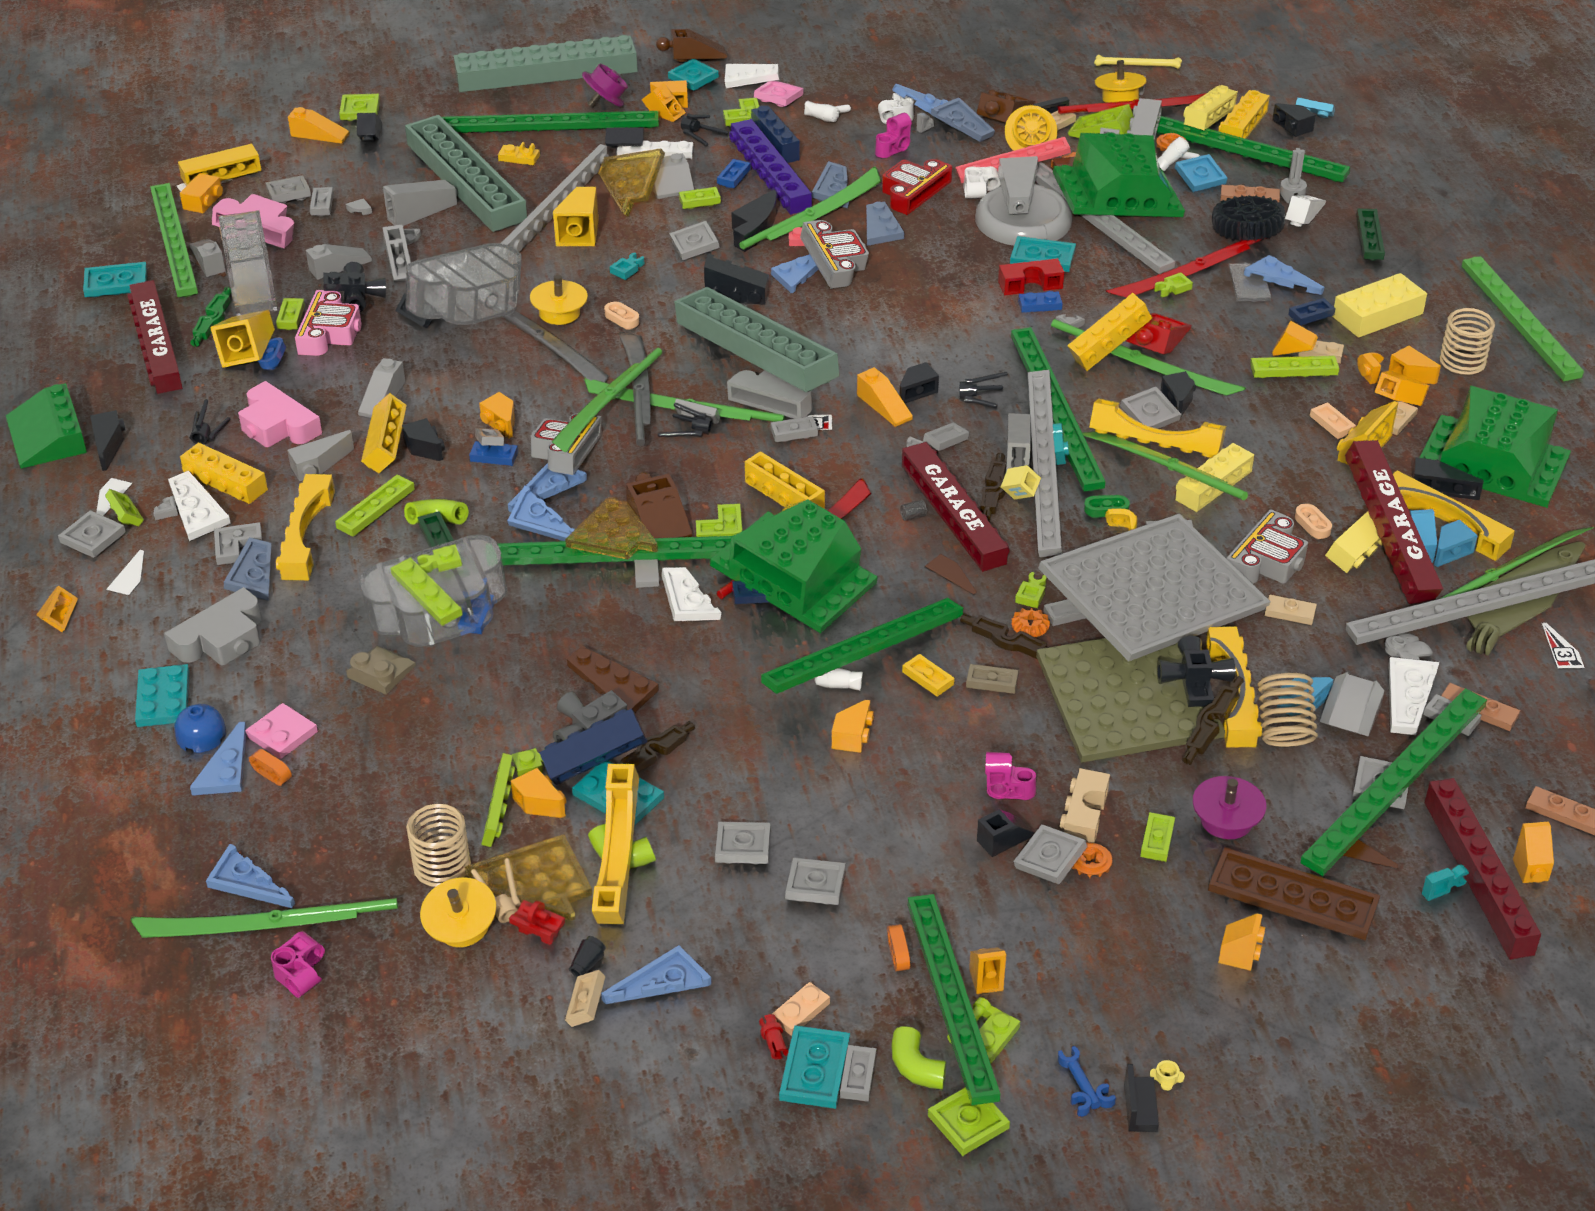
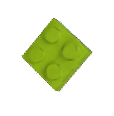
[339,94,380,121]
[928,1087,1010,1156]

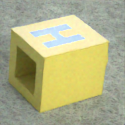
[1001,465,1041,500]

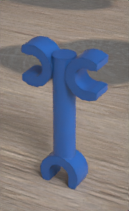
[1058,1046,1116,1117]

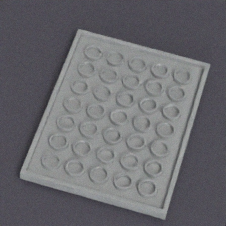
[1038,514,1271,662]

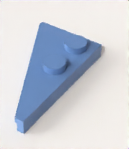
[771,254,819,293]
[1244,255,1325,295]
[508,463,587,512]
[507,485,584,541]
[206,844,295,908]
[601,945,711,1004]

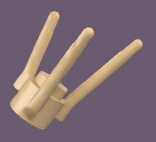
[471,858,521,923]

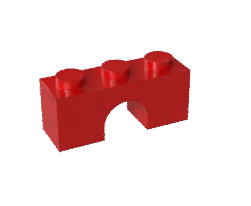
[998,258,1064,296]

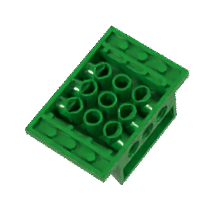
[1052,132,1185,217]
[1419,385,1571,508]
[710,499,878,633]

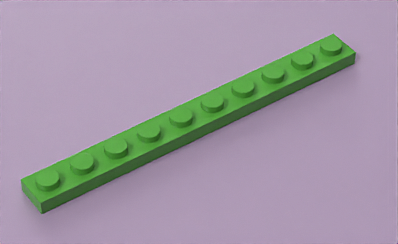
[150,183,198,297]
[1462,256,1584,382]

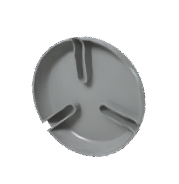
[975,184,1072,246]

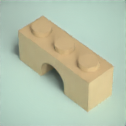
[1060,768,1110,843]

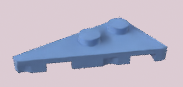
[892,84,954,128]
[190,722,247,796]

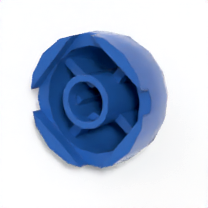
[174,704,226,753]

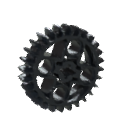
[1212,195,1286,242]

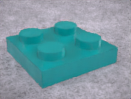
[668,59,719,91]

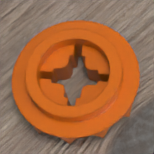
[1157,133,1186,151]
[1011,608,1050,637]
[1072,843,1112,878]

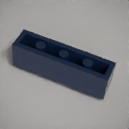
[751,105,800,163]
[539,708,648,785]

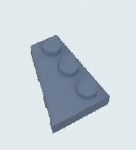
[930,98,995,142]
[812,161,849,209]
[866,202,904,246]
[224,537,271,601]

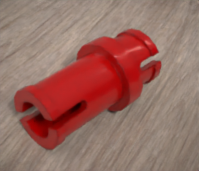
[759,1014,789,1060]

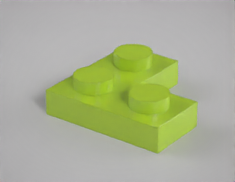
[723,98,759,126]
[696,504,742,537]

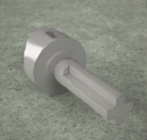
[1280,148,1307,204]

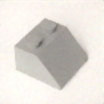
[646,153,694,199]

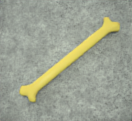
[1094,55,1182,69]

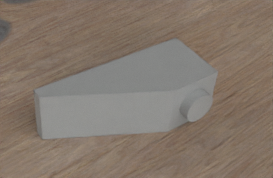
[383,224,414,282]
[189,239,226,277]
[306,244,372,280]
[358,358,405,418]
[287,430,354,481]

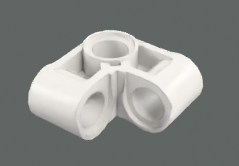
[878,93,914,124]
[963,166,1001,198]

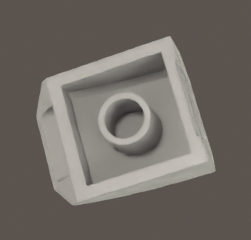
[1320,672,1384,737]

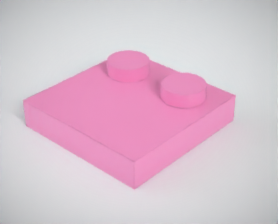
[754,80,803,107]
[245,703,318,760]

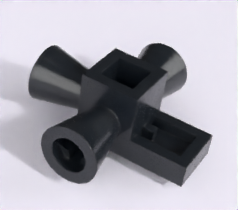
[323,262,386,312]
[1157,636,1236,707]

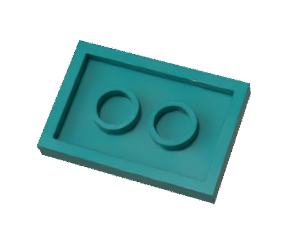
[1010,236,1076,272]
[83,262,147,297]
[135,664,190,727]
[572,761,664,826]
[779,1025,850,1109]

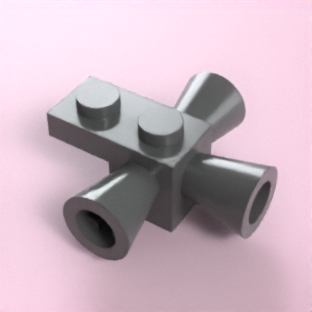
[553,690,627,743]

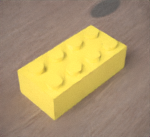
[1332,273,1427,338]

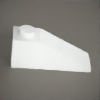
[1285,195,1326,227]

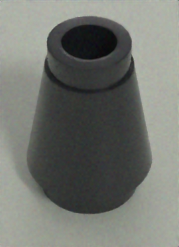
[569,936,606,977]

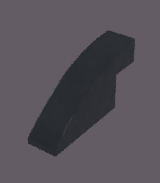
[731,190,777,252]

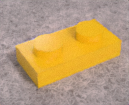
[902,654,955,697]

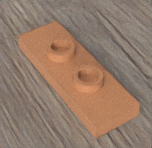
[1220,185,1280,202]
[1441,683,1520,731]
[1525,786,1595,835]

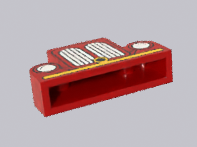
[882,159,952,215]

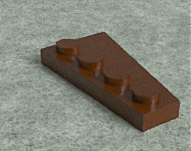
[567,646,659,713]

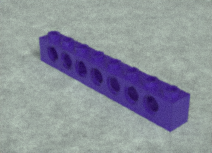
[729,119,812,215]

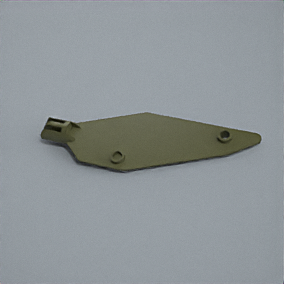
[1466,542,1585,656]

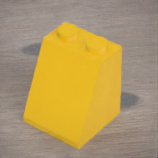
[553,187,598,246]
[210,309,275,368]

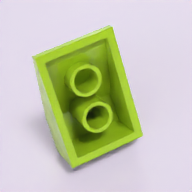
[1068,104,1134,138]

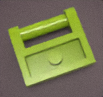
[947,997,1020,1064]

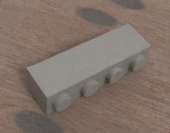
[1127,98,1162,140]

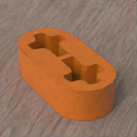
[249,749,292,786]
[887,924,910,971]

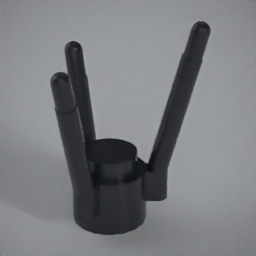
[681,113,729,146]
[959,372,1008,408]
[189,399,230,445]
[658,403,712,437]

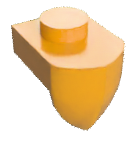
[1357,353,1384,384]

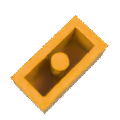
[180,173,223,213]

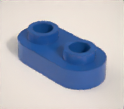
[258,337,286,370]

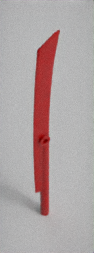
[1058,93,1206,114]
[1106,238,1266,297]
[717,478,871,599]

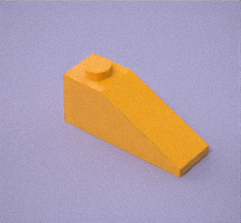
[288,107,350,144]
[857,367,913,427]

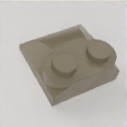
[346,645,416,695]

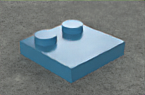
[1175,154,1228,192]

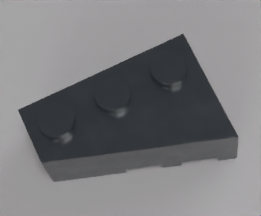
[704,253,769,305]

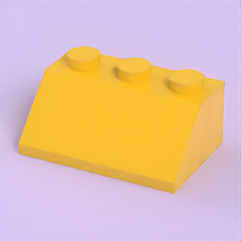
[1337,401,1398,465]

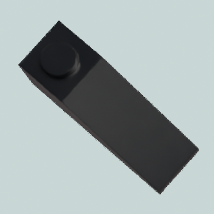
[90,410,126,471]
[1412,457,1484,500]

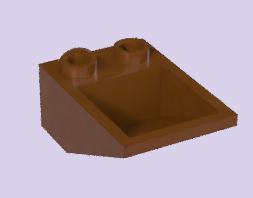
[656,29,727,62]
[977,89,1035,123]
[626,472,692,539]

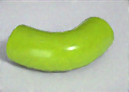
[404,499,469,524]
[588,824,656,869]
[891,1027,946,1089]

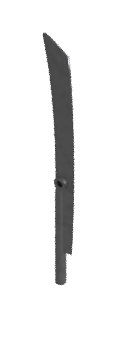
[476,293,609,383]
[618,332,650,447]

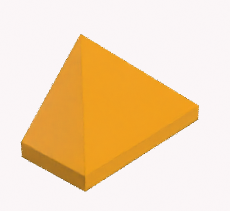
[36,585,78,632]

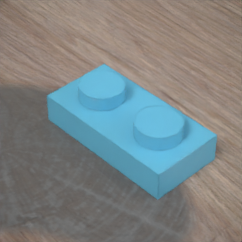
[1295,97,1335,118]

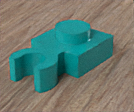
[610,252,645,280]
[1053,423,1069,465]
[1422,865,1469,901]

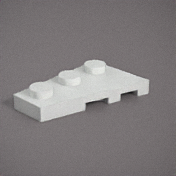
[725,64,779,88]
[662,567,721,621]

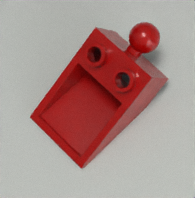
[1126,313,1192,354]

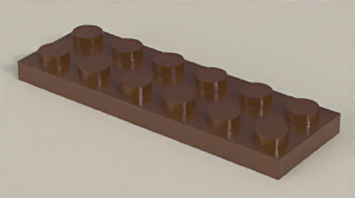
[1208,847,1381,941]

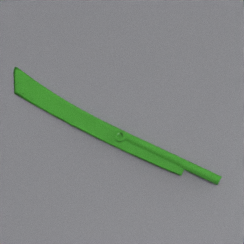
[740,166,881,250]
[1051,319,1246,396]
[551,348,663,452]
[584,377,785,422]
[1082,431,1248,500]
[1439,527,1595,599]
[131,898,398,938]

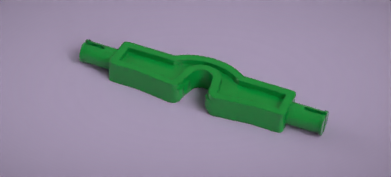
[190,287,232,347]

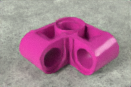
[875,112,912,158]
[985,752,1036,800]
[271,931,325,998]

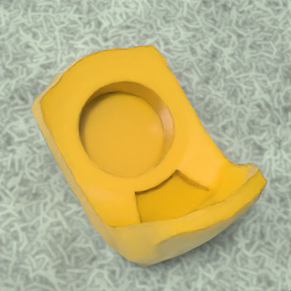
[1105,508,1138,531]

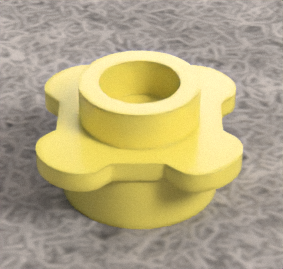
[1150,1060,1185,1091]

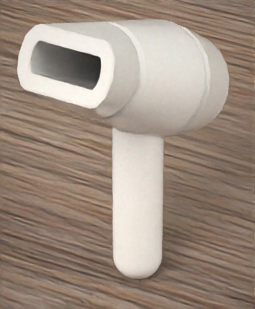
[804,101,851,122]
[1158,137,1200,172]
[815,668,863,691]

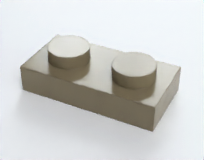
[966,664,1018,694]

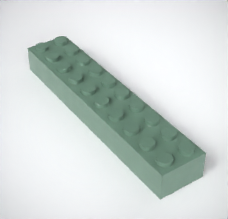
[453,35,637,92]
[405,115,527,232]
[674,287,839,392]

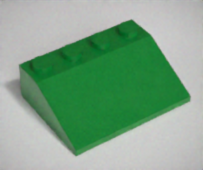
[6,383,87,469]

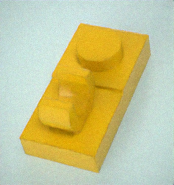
[498,142,540,165]

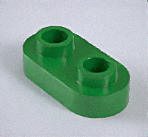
[1084,495,1130,518]

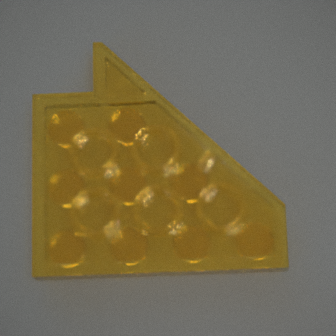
[598,148,665,217]
[565,498,658,560]
[465,834,592,921]

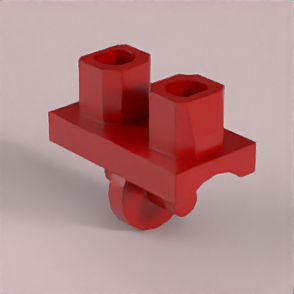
[509,900,565,945]

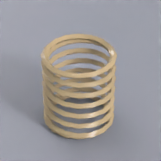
[1440,308,1495,375]
[1258,673,1318,747]
[406,804,471,887]

